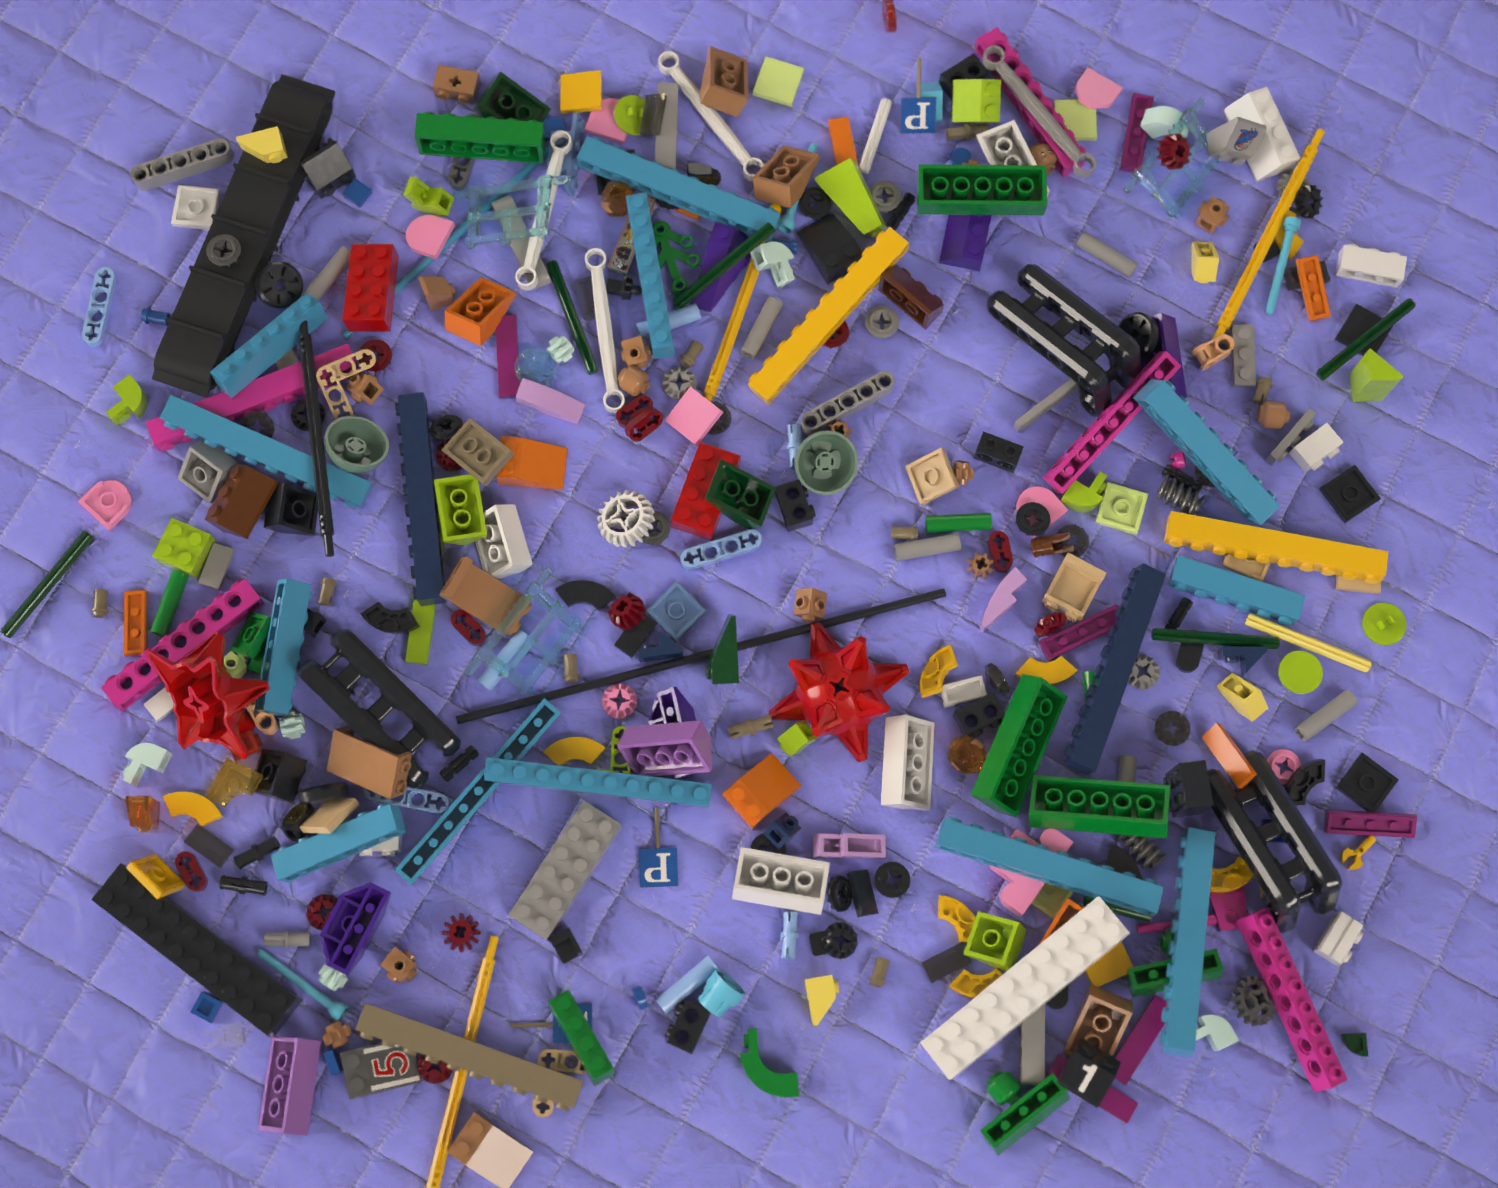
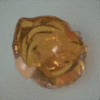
[601,181,633,217]
[947,735,986,775]

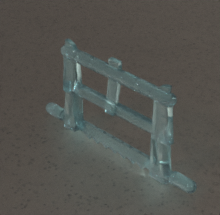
[1123,98,1223,219]
[452,175,570,250]
[464,567,584,696]

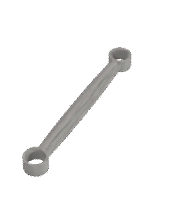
[982,46,1096,178]

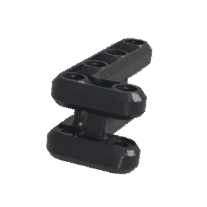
[987,264,1142,417]
[298,629,461,789]
[1207,750,1342,934]

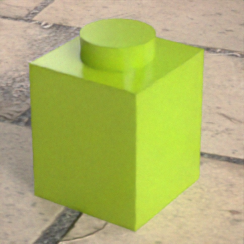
[777,720,817,757]

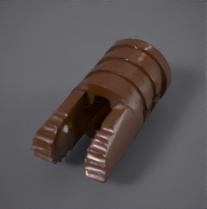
[1031,532,1074,558]

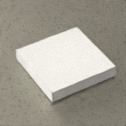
[171,185,221,230]

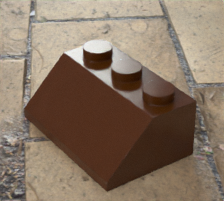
[878,265,944,330]
[204,463,279,539]

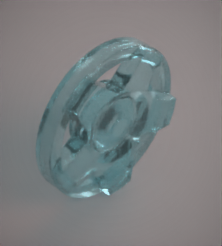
[514,348,555,385]

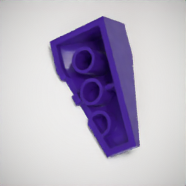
[691,222,751,312]

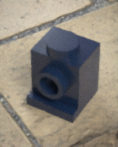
[763,812,801,850]

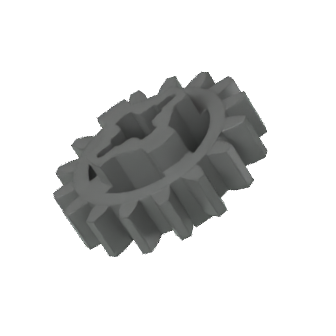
[1230,975,1277,1027]

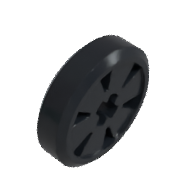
[255,261,303,309]
[1118,312,1159,359]
[298,782,349,804]

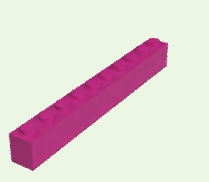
[146,343,359,451]

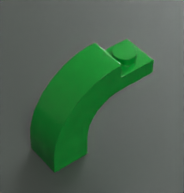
[740,1028,799,1097]

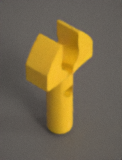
[1340,835,1376,870]

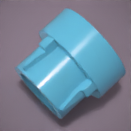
[698,969,746,1017]

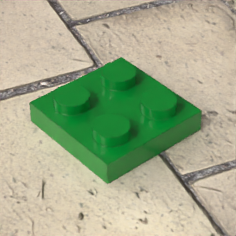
[229,612,271,659]

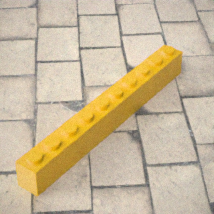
[748,227,909,405]
[1164,511,1389,584]

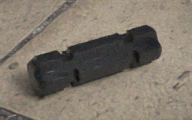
[887,192,916,230]
[1162,464,1203,492]
[1164,597,1193,629]
[439,745,479,782]

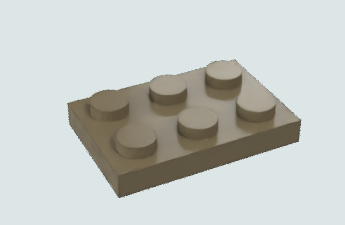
[442,418,514,486]

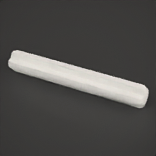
[859,98,892,174]

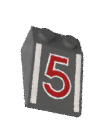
[340,1043,422,1099]

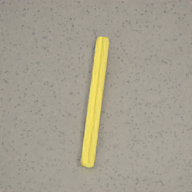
[1245,613,1372,673]

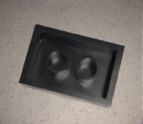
[1163,760,1214,818]

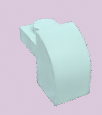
[1140,106,1190,138]
[750,242,795,288]
[123,743,173,787]
[1196,1015,1239,1051]

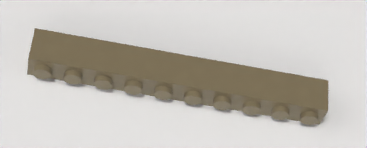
[355,1003,585,1111]

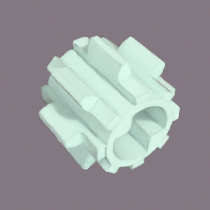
[546,335,575,364]
[279,711,306,739]
[318,964,348,991]

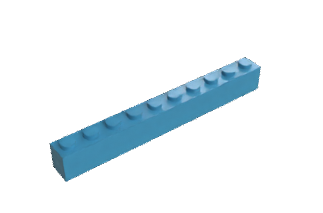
[577,136,781,243]
[160,395,373,510]
[394,698,561,885]
[484,757,712,807]
[934,817,1164,916]
[1159,827,1216,1058]

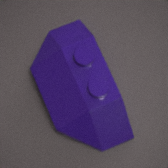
[648,687,696,779]
[319,882,391,976]

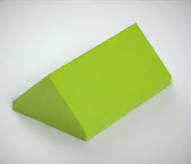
[1349,349,1404,402]
[434,474,487,545]

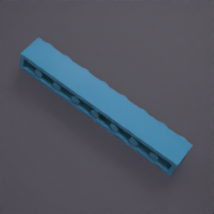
[626,192,675,359]

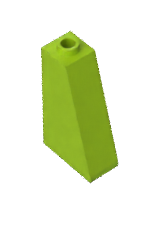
[814,158,887,238]

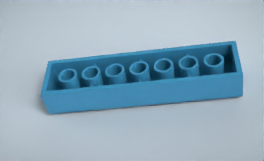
[1133,379,1280,525]

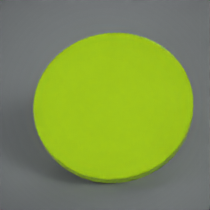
[614,95,654,136]
[1362,602,1407,646]
[1278,650,1323,694]

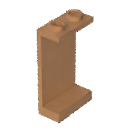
[439,556,533,636]
[326,725,412,799]

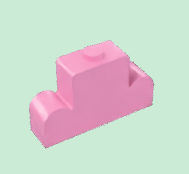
[990,828,1073,917]

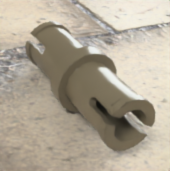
[946,123,989,141]
[727,714,774,740]

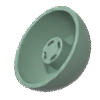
[324,416,389,474]
[795,431,858,495]

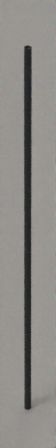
[456,588,946,724]

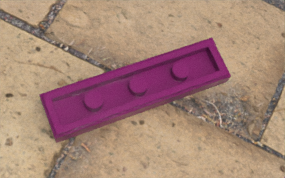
[1119,93,1154,174]
[496,315,520,399]
[1038,604,1118,662]
[1324,810,1417,838]
[1114,995,1167,1085]
[1046,1054,1139,1124]

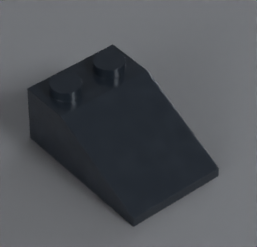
[796,213,863,284]

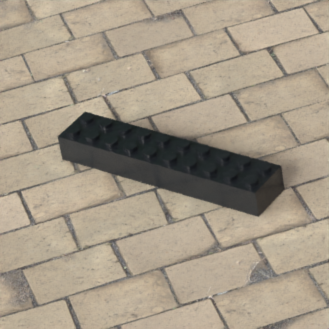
[91,863,303,1038]

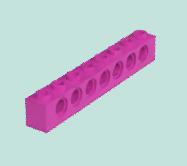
[974,27,1086,178]
[1042,351,1181,494]
[101,579,265,712]
[1236,907,1348,1092]

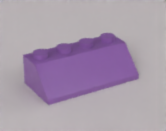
[617,720,712,776]
[258,1036,321,1135]

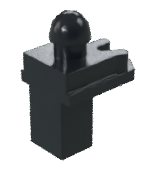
[606,274,642,300]

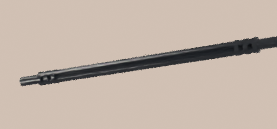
[298,320,334,557]

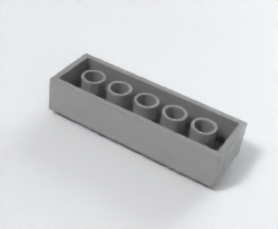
[508,800,623,942]

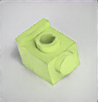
[224,651,247,678]

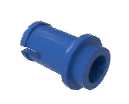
[772,239,798,255]
[141,307,170,326]

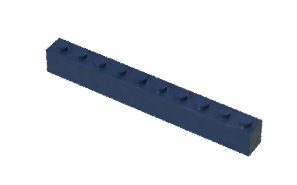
[395,392,447,606]
[1064,563,1166,775]

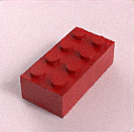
[342,244,399,332]
[671,442,741,541]

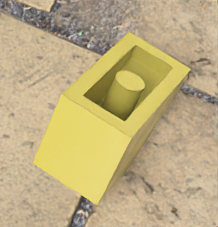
[236,126,288,163]
[1191,241,1219,284]
[1216,673,1268,722]
[804,975,840,1026]

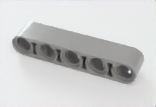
[655,82,679,169]
[130,138,234,191]
[491,195,551,291]
[801,371,895,436]
[1019,1004,1045,1086]

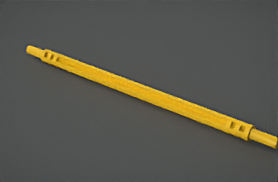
[1212,129,1325,345]
[703,204,782,402]
[426,936,499,1188]

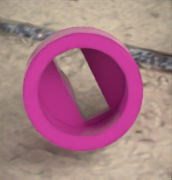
[1169,451,1186,469]

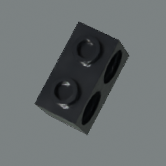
[939,53,988,102]
[973,431,1024,473]
[775,479,816,532]
[952,692,1005,739]
[665,1000,711,1054]

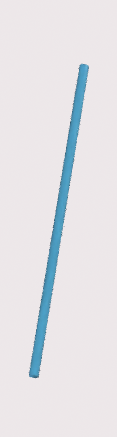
[342,144,550,340]

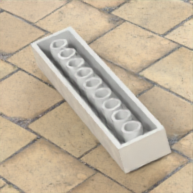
[920,896,1130,1080]

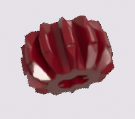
[1156,134,1193,170]
[607,592,647,631]
[442,913,481,953]

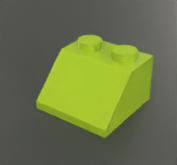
[952,79,1001,124]
[963,911,1027,971]

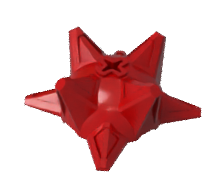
[768,622,910,762]
[146,633,270,759]

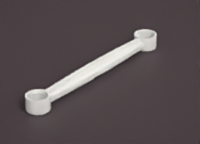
[659,51,764,182]
[515,130,573,291]
[585,248,625,413]

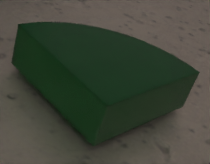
[1341,1033,1368,1057]

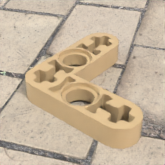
[316,349,376,420]
[533,1049,587,1117]

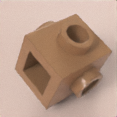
[1195,196,1230,235]
[621,336,653,368]
[345,372,384,405]
[793,588,827,623]
[380,947,419,984]

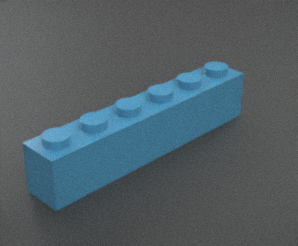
[210,293,328,398]
[1168,556,1306,625]
[254,578,312,716]
[271,803,407,883]

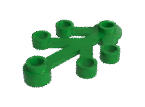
[652,221,700,297]

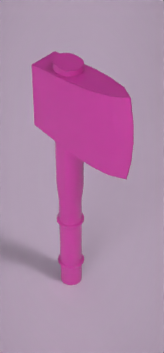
[1136,887,1249,933]

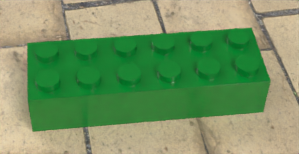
[414,112,546,164]
[917,164,1047,215]
[970,674,1067,817]
[1029,775,1170,838]

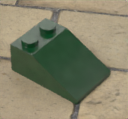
[473,71,551,122]
[704,459,776,530]
[705,614,739,684]

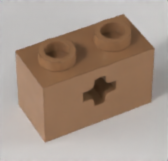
[433,65,481,104]

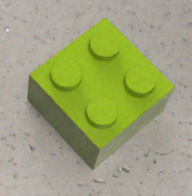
[152,518,217,579]

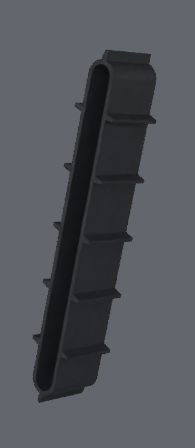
[152,74,335,398]

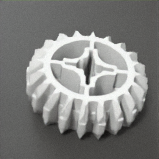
[597,490,655,548]

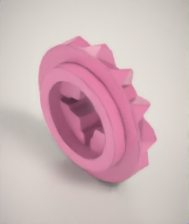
[602,683,637,719]
[1266,749,1302,785]

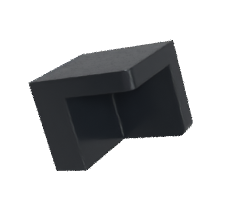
[303,608,327,638]
[549,928,583,964]

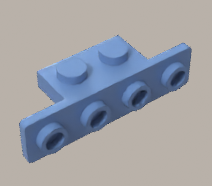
[547,113,585,197]

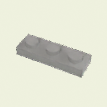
[1231,324,1256,388]
[1265,408,1316,466]

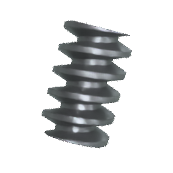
[1157,474,1206,515]
[1118,835,1167,869]

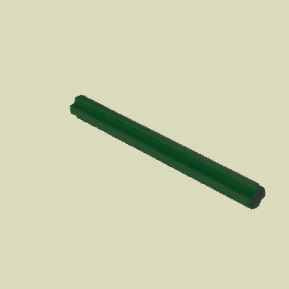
[672,222,776,309]
[546,260,598,375]
[1316,298,1416,381]
[0,531,93,638]
[1151,628,1280,649]

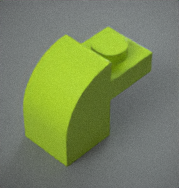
[403,177,454,216]
[106,374,147,426]
[1061,471,1107,513]

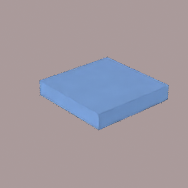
[646,581,707,642]

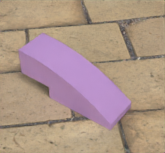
[515,378,585,425]
[979,567,1027,632]
[813,833,886,859]

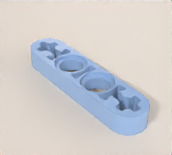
[82,267,117,347]
[680,529,762,570]
[364,787,450,815]

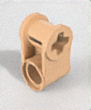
[1191,334,1234,371]
[247,701,280,735]

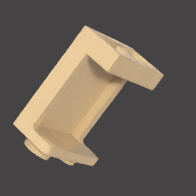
[1041,553,1107,622]

